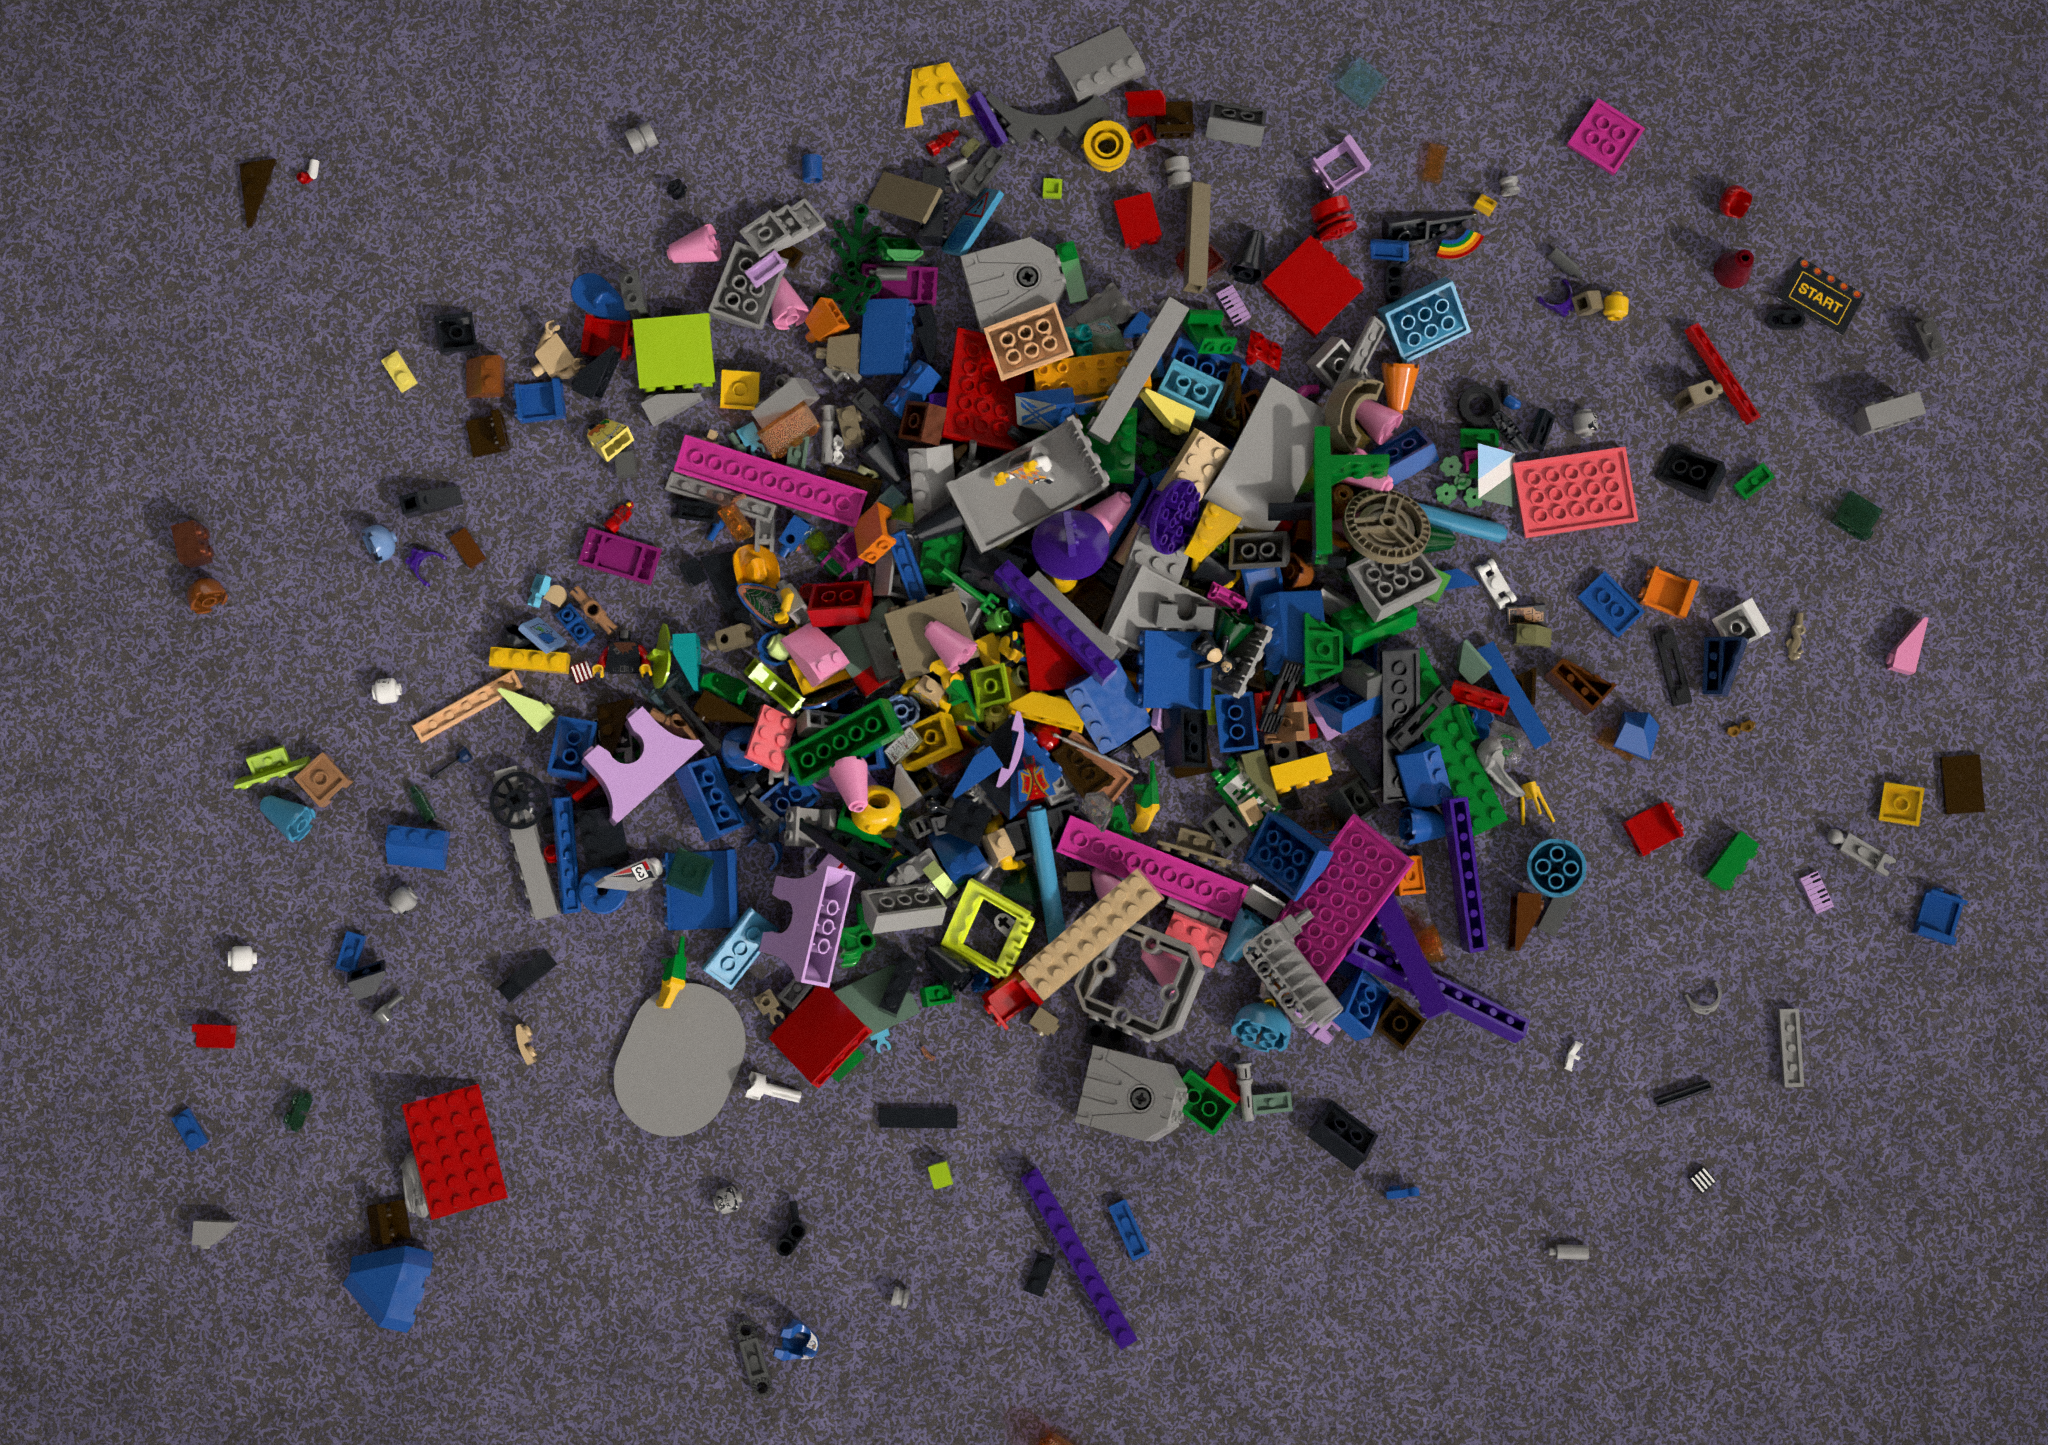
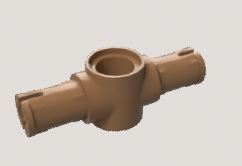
[570,585,618,635]
[649,707,700,740]

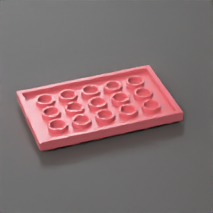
[1512,446,1638,539]

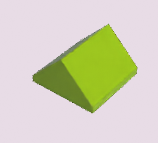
[970,663,1012,709]

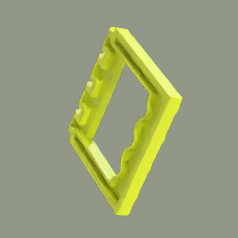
[941,878,1035,979]

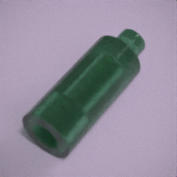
[409,785,437,823]

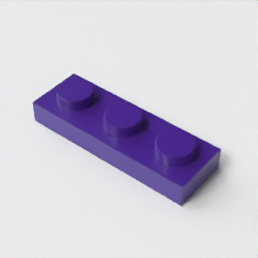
[966,91,1008,149]

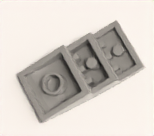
[739,198,826,257]

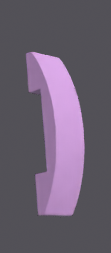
[996,711,1024,788]

